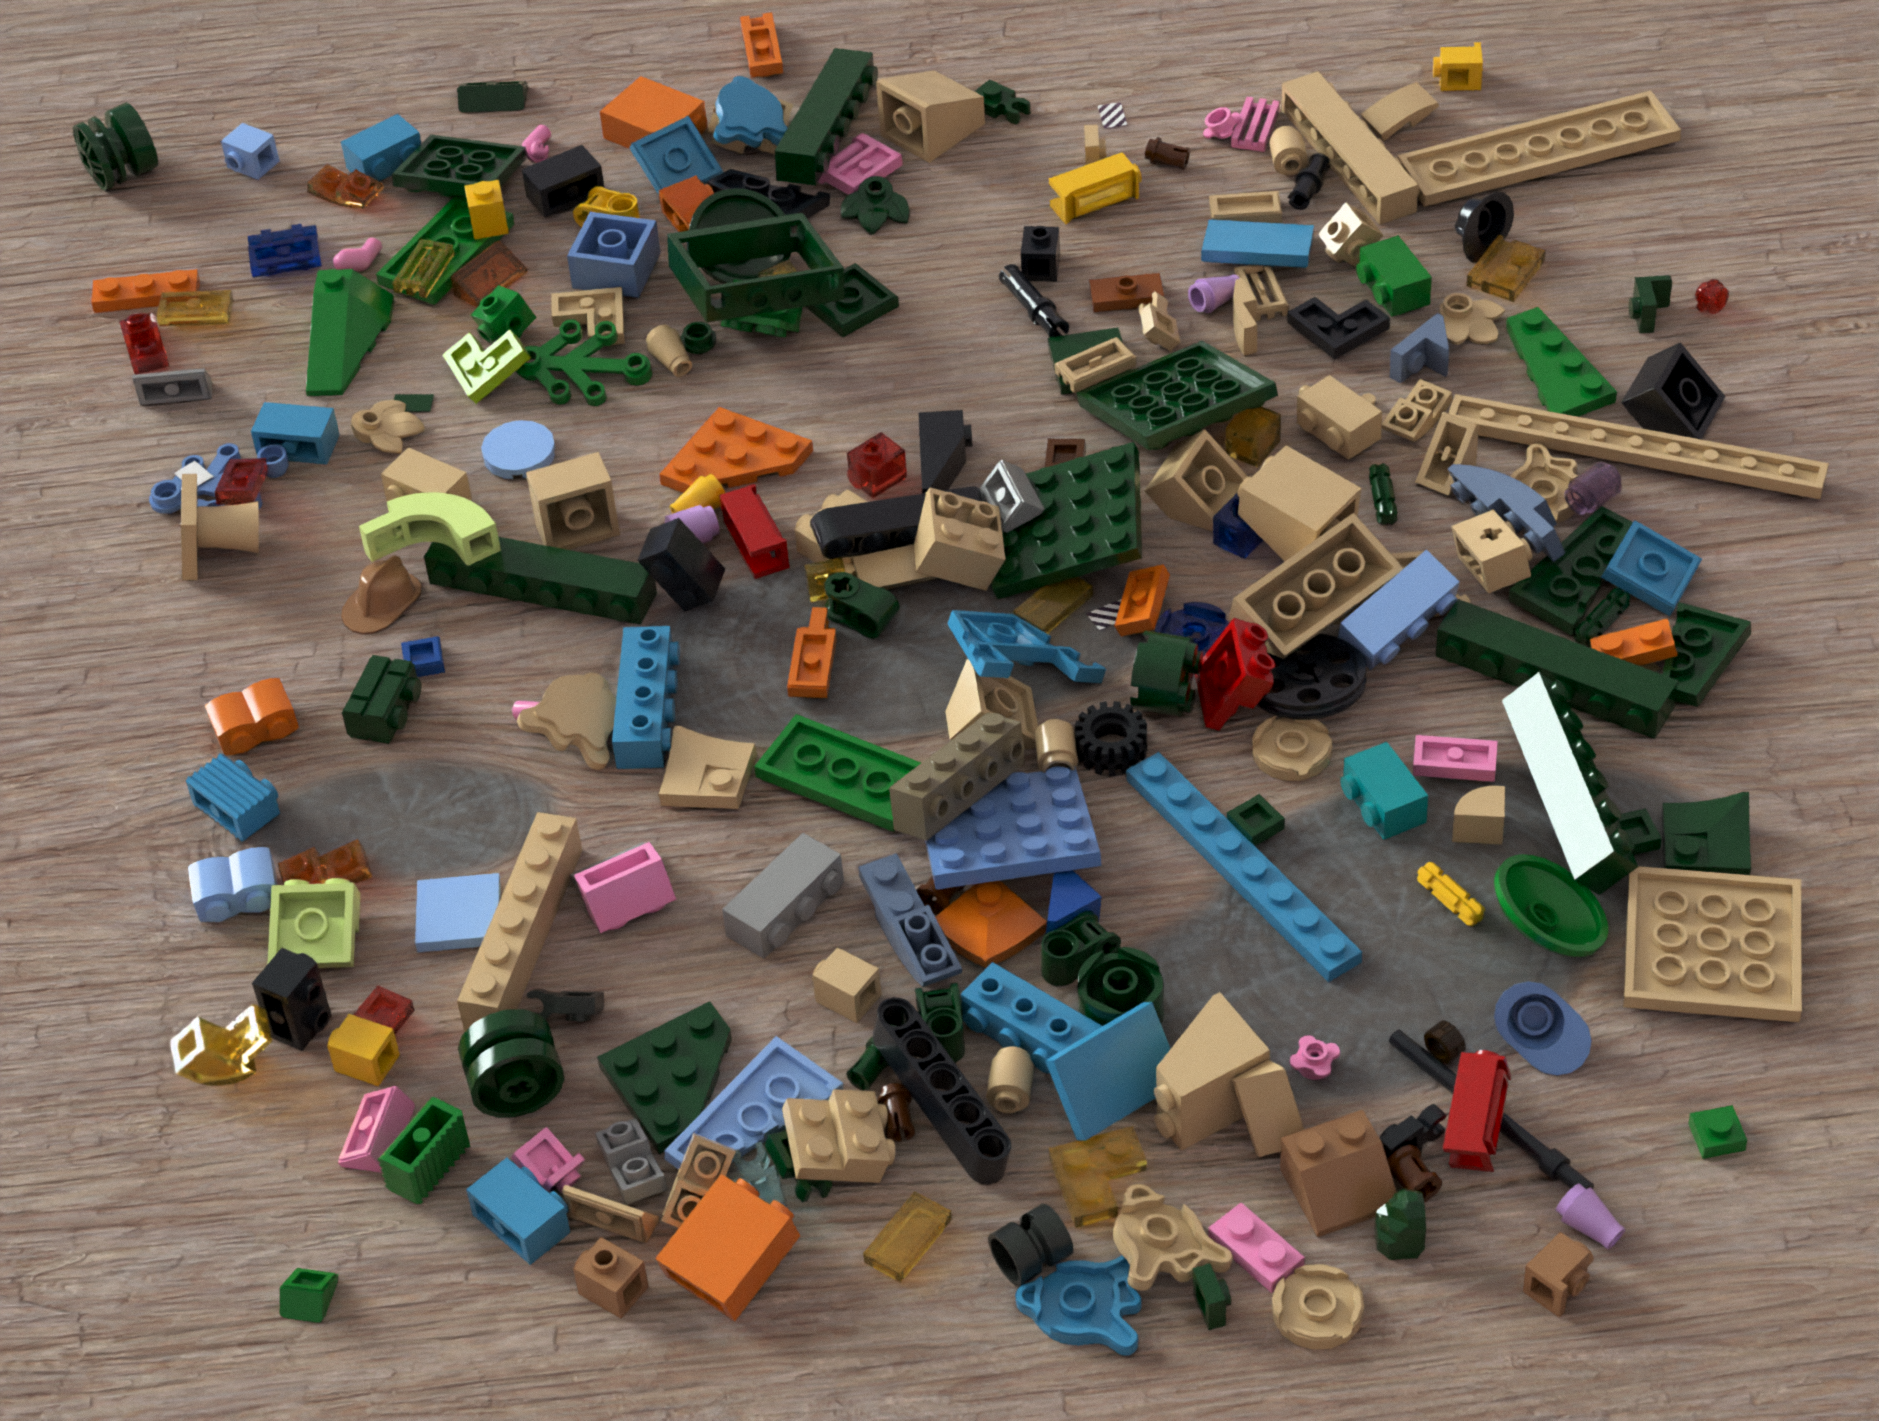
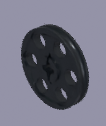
[1257,634,1366,720]

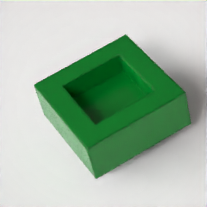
[1688,1105,1748,1159]

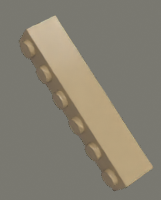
[1282,71,1420,225]
[457,812,582,1032]

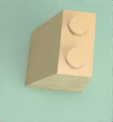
[876,70,985,163]
[1237,445,1362,562]
[1154,992,1270,1151]

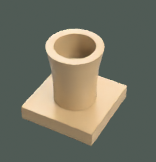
[181,474,259,580]

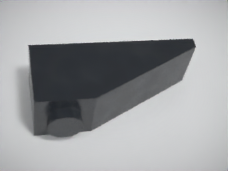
[918,410,973,494]

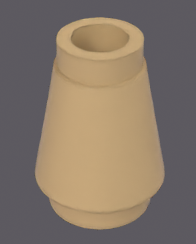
[646,325,692,377]

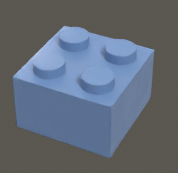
[567,212,661,298]

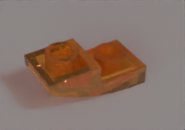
[307,164,384,209]
[277,839,373,885]

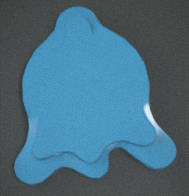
[713,76,788,148]
[1015,1255,1142,1356]

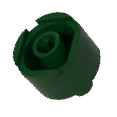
[1130,630,1203,717]
[1077,947,1164,1026]

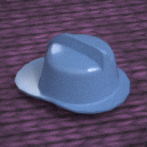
[1494,981,1592,1076]

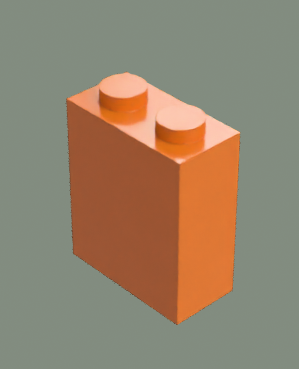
[599,76,708,148]
[655,1174,800,1321]

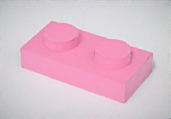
[1413,735,1498,782]
[1208,1203,1305,1293]

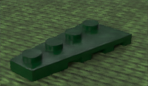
[1509,506,1633,636]

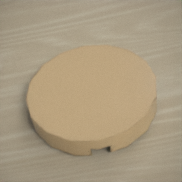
[1252,716,1333,781]
[1272,1264,1364,1350]

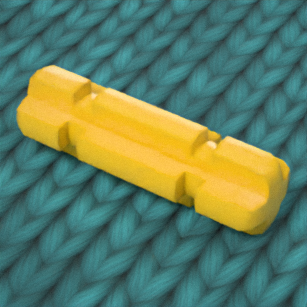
[1417,862,1485,927]

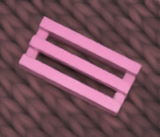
[1231,97,1280,152]

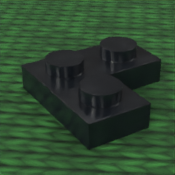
[1287,297,1390,360]

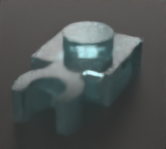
[732,1142,788,1208]

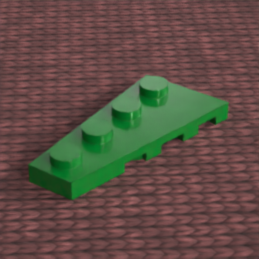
[1506,307,1617,417]

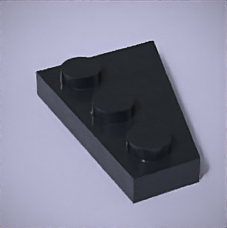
[707,169,830,228]

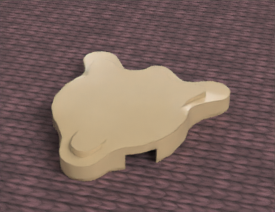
[1510,444,1609,523]
[517,673,616,770]
[1113,1184,1233,1291]

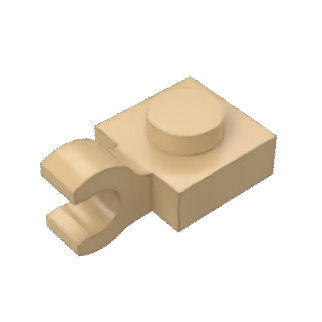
[1139,291,1180,351]

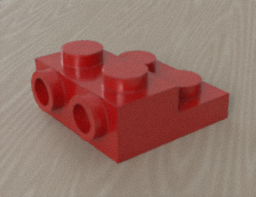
[1195,618,1275,731]

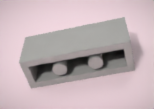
[722,833,844,959]

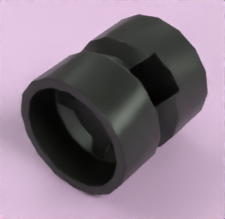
[988,1203,1074,1286]

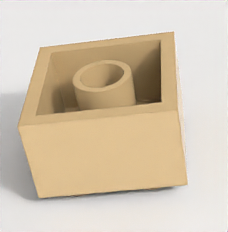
[526,452,620,550]

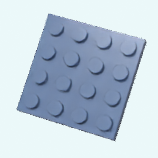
[925,766,1102,890]

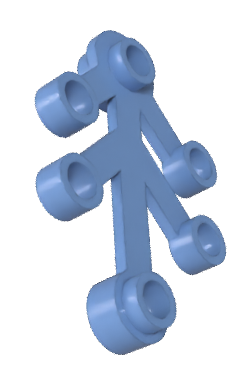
[149,443,289,514]

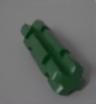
[1369,463,1398,525]
[1574,588,1630,647]

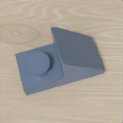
[1389,313,1449,383]

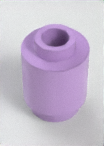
[665,505,720,543]

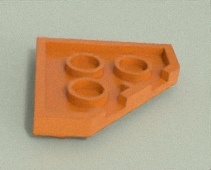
[659,407,813,493]

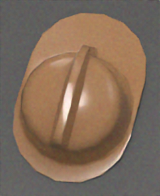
[341,555,422,634]

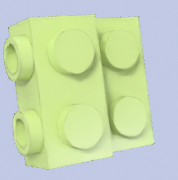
[267,878,361,968]

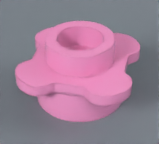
[1203,107,1241,139]
[1290,1035,1340,1080]

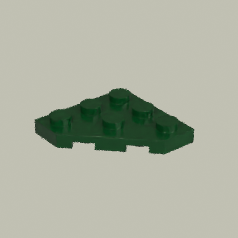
[597,1001,732,1154]

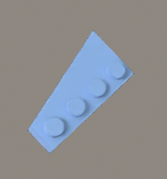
[664,1036,844,1170]

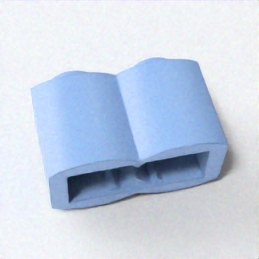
[188,847,278,922]

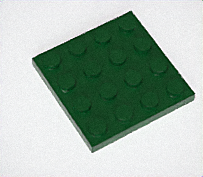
[1077,341,1278,450]
[992,442,1142,599]

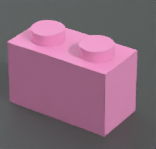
[574,842,676,933]

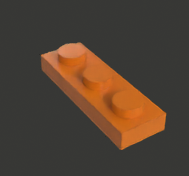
[91,269,200,313]

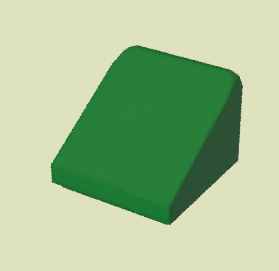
[280,1268,338,1323]

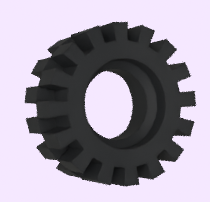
[1075,701,1148,776]

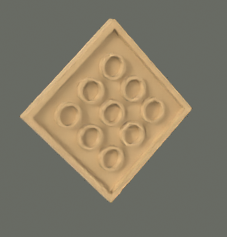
[1623,866,1802,1022]

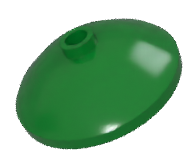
[1494,854,1608,957]

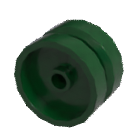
[458,1009,565,1118]

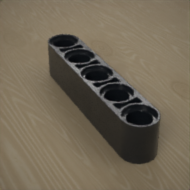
[810,486,987,559]
[873,997,1011,1185]

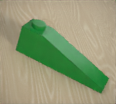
[306,269,394,396]

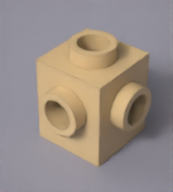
[1318,203,1384,267]

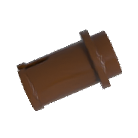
[1145,137,1191,169]
[877,1083,915,1142]

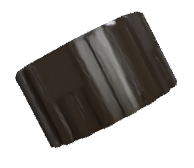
[1424,1020,1466,1064]

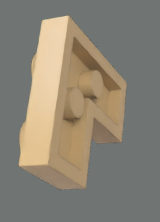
[551,287,625,346]

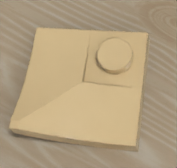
[659,726,757,809]

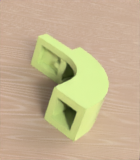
[359,492,501,566]

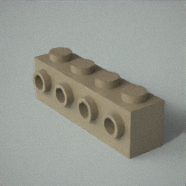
[889,712,1025,841]

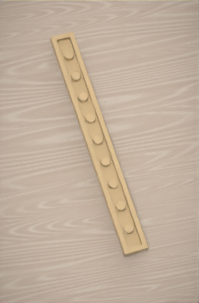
[1448,394,1829,499]

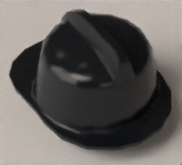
[1455,191,1514,263]

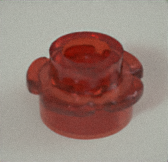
[1695,279,1729,314]

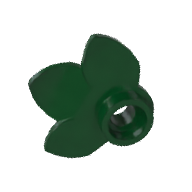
[841,176,909,235]

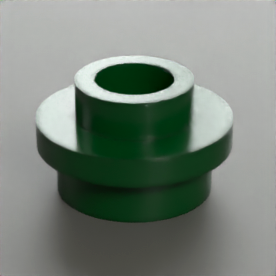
[681,322,717,354]

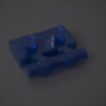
[247,223,322,278]

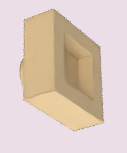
[1084,125,1106,165]

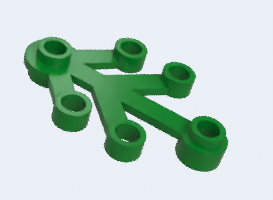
[515,319,653,406]

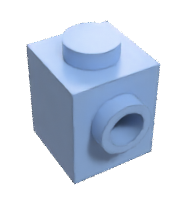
[221,123,280,180]

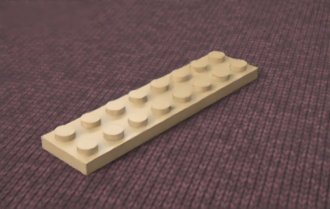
[1397,90,1681,207]

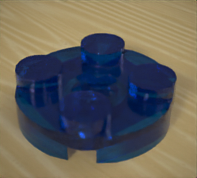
[1155,602,1229,657]

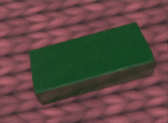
[457,81,528,112]

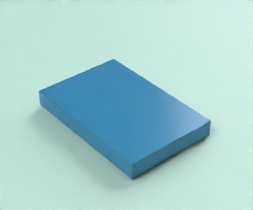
[1201,219,1314,268]
[1045,1002,1171,1141]

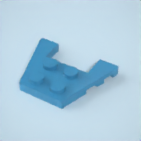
[947,610,1106,683]

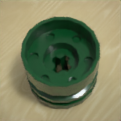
[73,102,158,191]

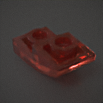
[119,312,169,375]

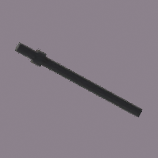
[1389,1029,1594,1189]

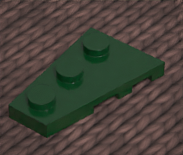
[1662,602,1751,707]

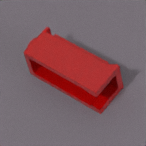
[719,484,790,579]
[1443,1050,1512,1172]

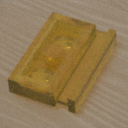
[1467,235,1546,302]

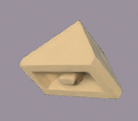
[1415,412,1479,496]

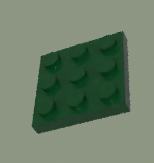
[392,135,526,197]

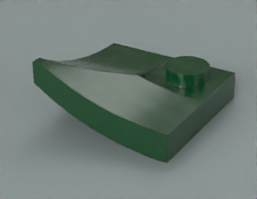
[1662,792,1751,875]

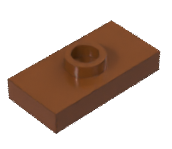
[1089,273,1164,312]

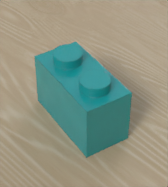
[1340,742,1428,840]

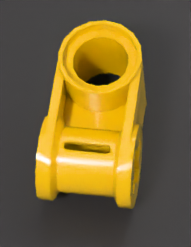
[573,186,640,228]

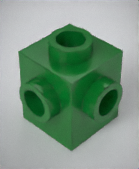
[471,285,537,344]

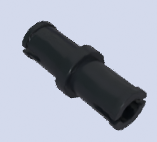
[1288,153,1331,210]

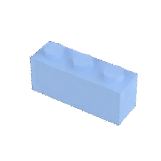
[1338,550,1460,670]

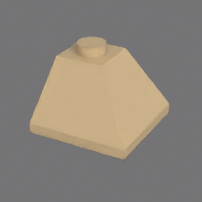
[945,659,1038,750]

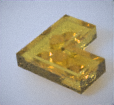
[1049,1126,1147,1228]

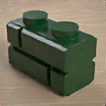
[342,655,422,744]

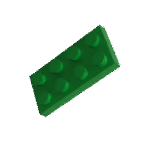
[376,195,515,305]
[754,714,921,832]

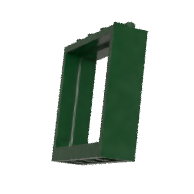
[667,213,844,322]

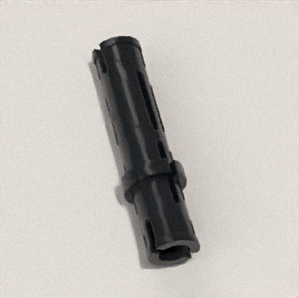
[999,264,1069,337]

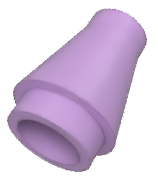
[1188,274,1240,313]
[1556,1183,1625,1250]

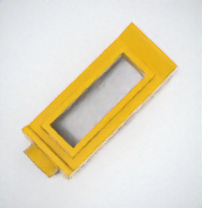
[1049,152,1142,225]

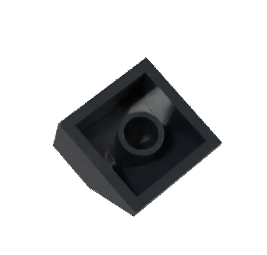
[1621,342,1726,439]

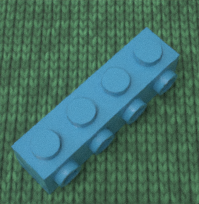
[612,626,680,769]
[961,962,1102,1074]

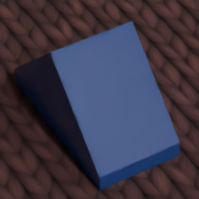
[1046,870,1102,934]

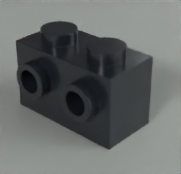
[521,145,605,218]
[637,518,725,612]
[252,948,331,1051]

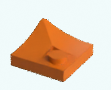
[935,881,1047,968]

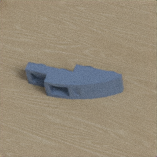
[1447,464,1565,562]
[858,853,962,987]

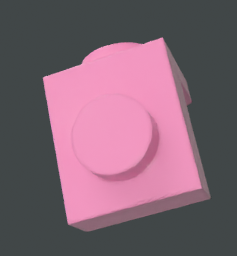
[511,1127,585,1194]

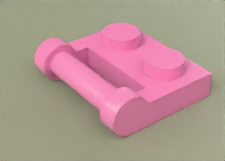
[818,133,902,195]

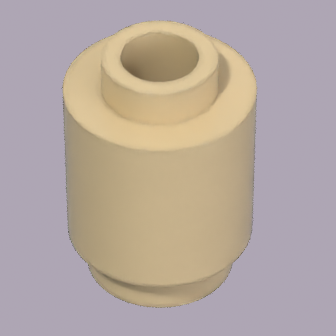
[1269,126,1308,176]
[1034,719,1078,773]
[986,1046,1034,1114]

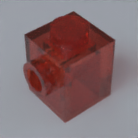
[847,432,907,498]

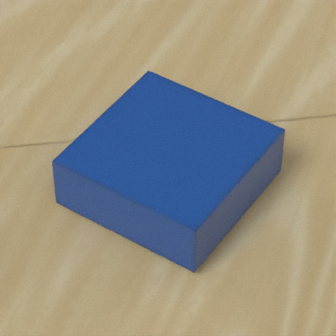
[401,636,445,677]

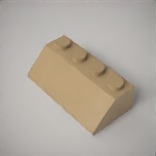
[1228,513,1404,659]

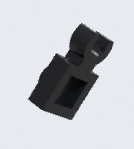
[1379,1104,1446,1159]

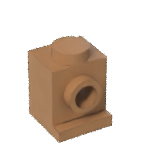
[1523,1232,1594,1318]

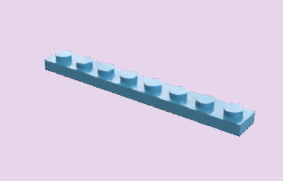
[1126,752,1362,982]

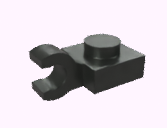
[527,988,604,1021]

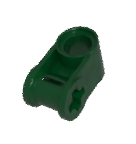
[825,572,900,638]
[1041,911,1121,986]
[915,983,965,1063]

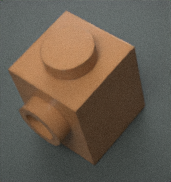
[573,1237,649,1319]

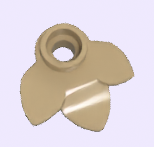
[1439,293,1505,345]
[351,400,425,454]

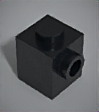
[1020,226,1060,282]

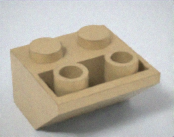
[914,487,1005,591]

